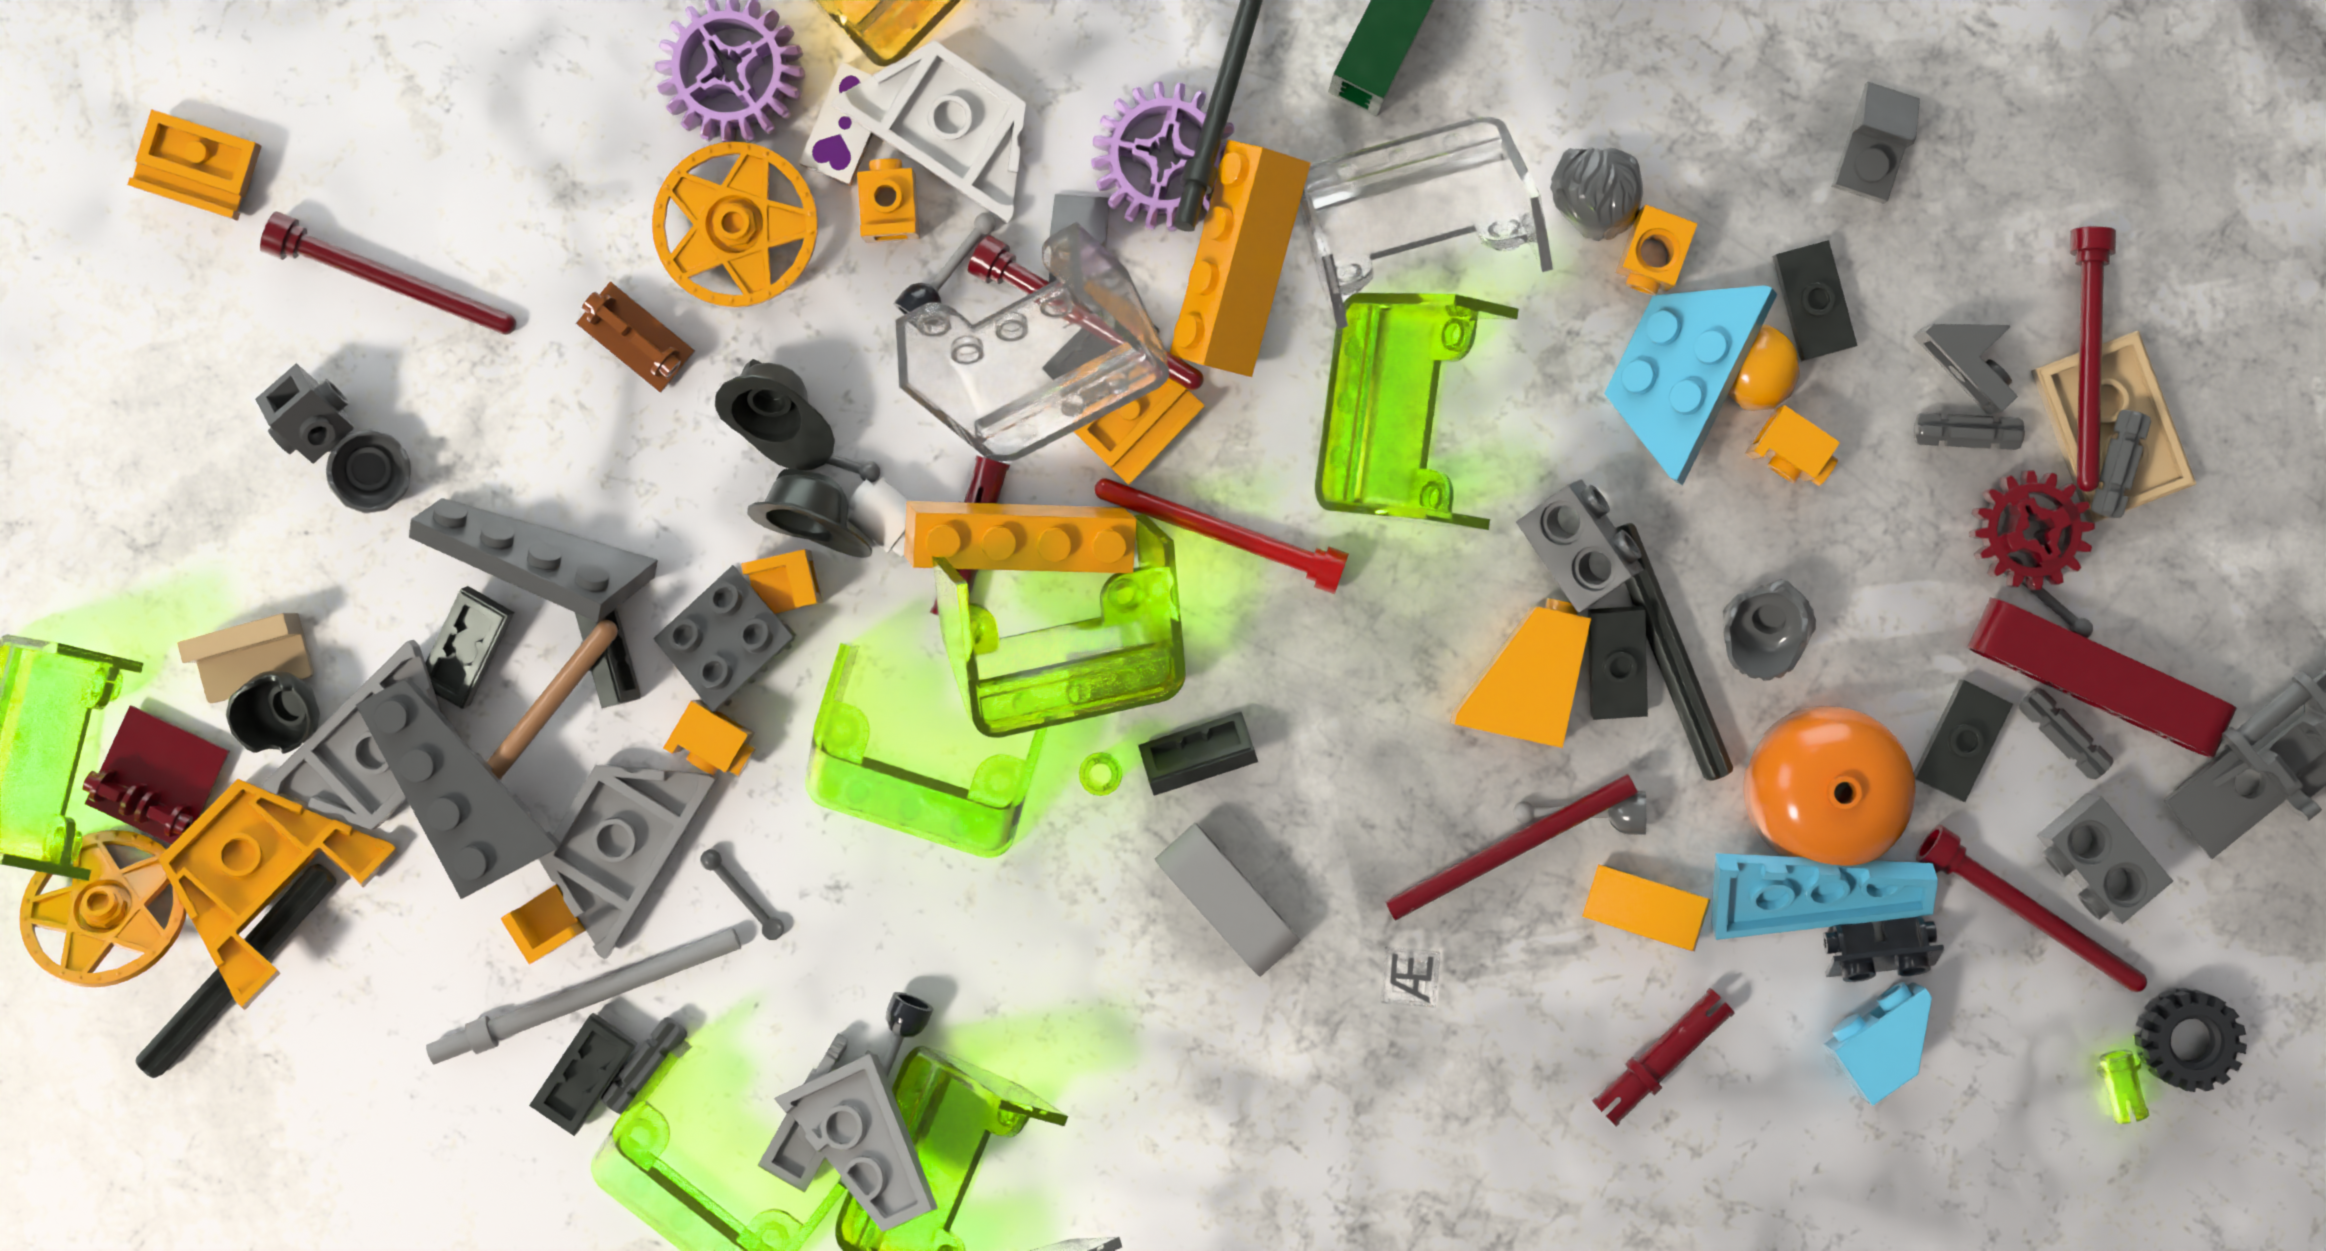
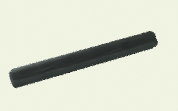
[1616,523,1733,781]
[135,864,337,1078]

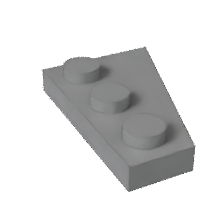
[774,1054,938,1232]

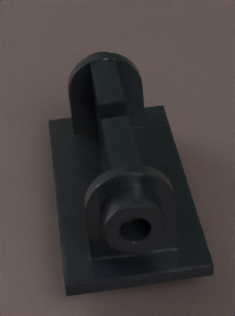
[1823,917,1944,982]

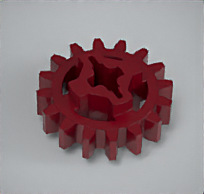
[1969,470,2095,590]

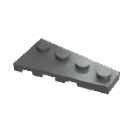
[409,498,658,623]
[356,677,562,899]

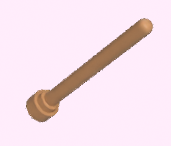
[487,620,618,780]

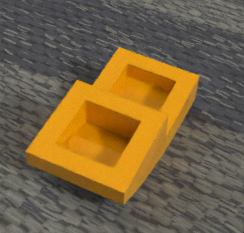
[1582,864,1711,951]

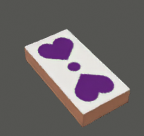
[799,62,873,186]

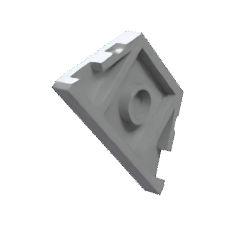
[262,639,441,830]
[538,764,718,959]

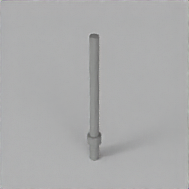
[426,928,741,1065]

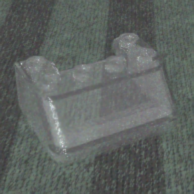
[895,222,1169,462]

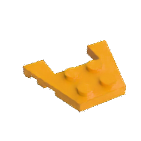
[158,779,398,1010]

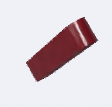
[1967,597,2237,758]

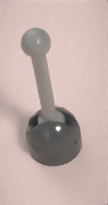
[1513,791,1646,835]

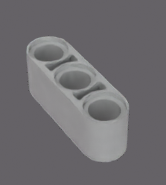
[1155,823,1301,977]

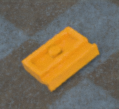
[127,109,262,221]
[1071,360,1205,485]

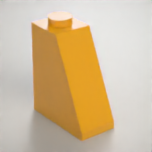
[1450,598,1591,748]

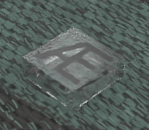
[1380,947,1441,1008]

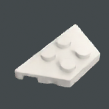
[831,40,1026,223]

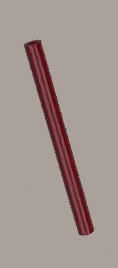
[1385,774,1638,921]

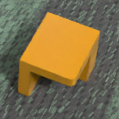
[741,549,823,614]
[501,884,586,965]

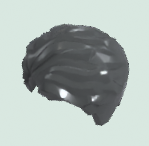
[1550,147,1643,241]
[1723,579,1816,681]

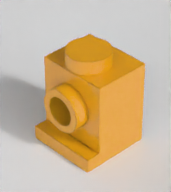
[857,158,920,243]
[1745,405,1840,486]
[663,699,756,777]

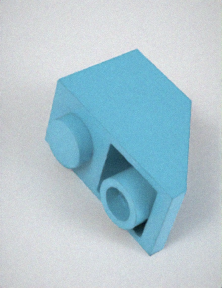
[1824,982,1932,1106]

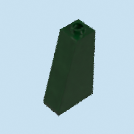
[1328,0,1435,117]

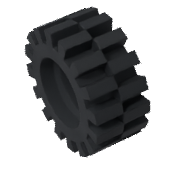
[2134,988,2247,1092]

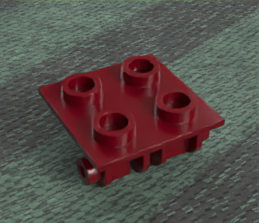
[82,705,230,845]

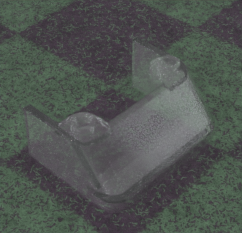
[1299,116,1553,329]

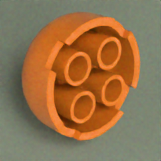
[1743,706,1916,866]

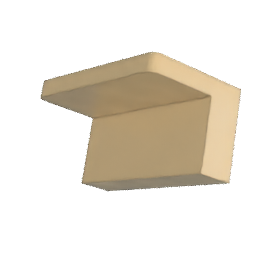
[177,613,314,703]

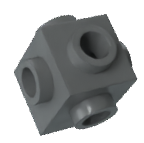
[255,363,354,464]

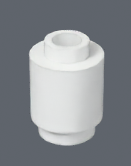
[848,478,910,557]

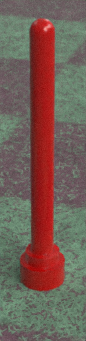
[1094,478,1349,594]

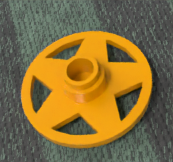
[652,142,818,308]
[19,830,187,988]

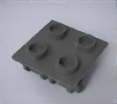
[653,565,797,714]

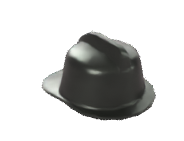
[715,359,835,470]
[747,468,872,558]

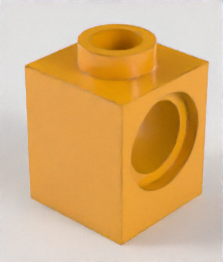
[1615,205,1698,296]

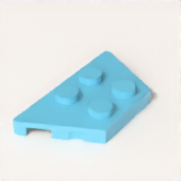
[1604,285,1777,485]

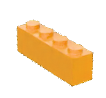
[1169,140,1311,377]
[904,501,1137,573]

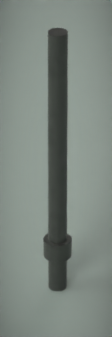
[1173,0,1263,232]

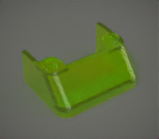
[1315,293,1519,530]
[932,514,1186,738]
[0,634,144,881]
[805,642,1057,858]
[591,1040,847,1251]
[835,1046,1069,1251]

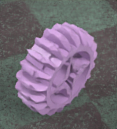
[655,0,805,143]
[1091,82,1234,232]

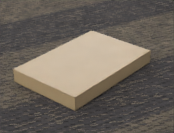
[2031,330,2196,523]

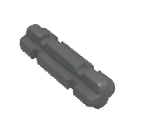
[2091,410,2151,518]
[1914,412,2025,450]
[2019,688,2114,780]
[602,1017,687,1115]

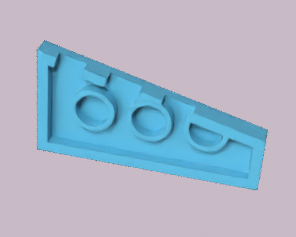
[1711,853,1938,940]

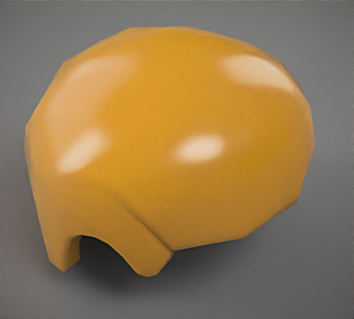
[1728,325,1800,411]

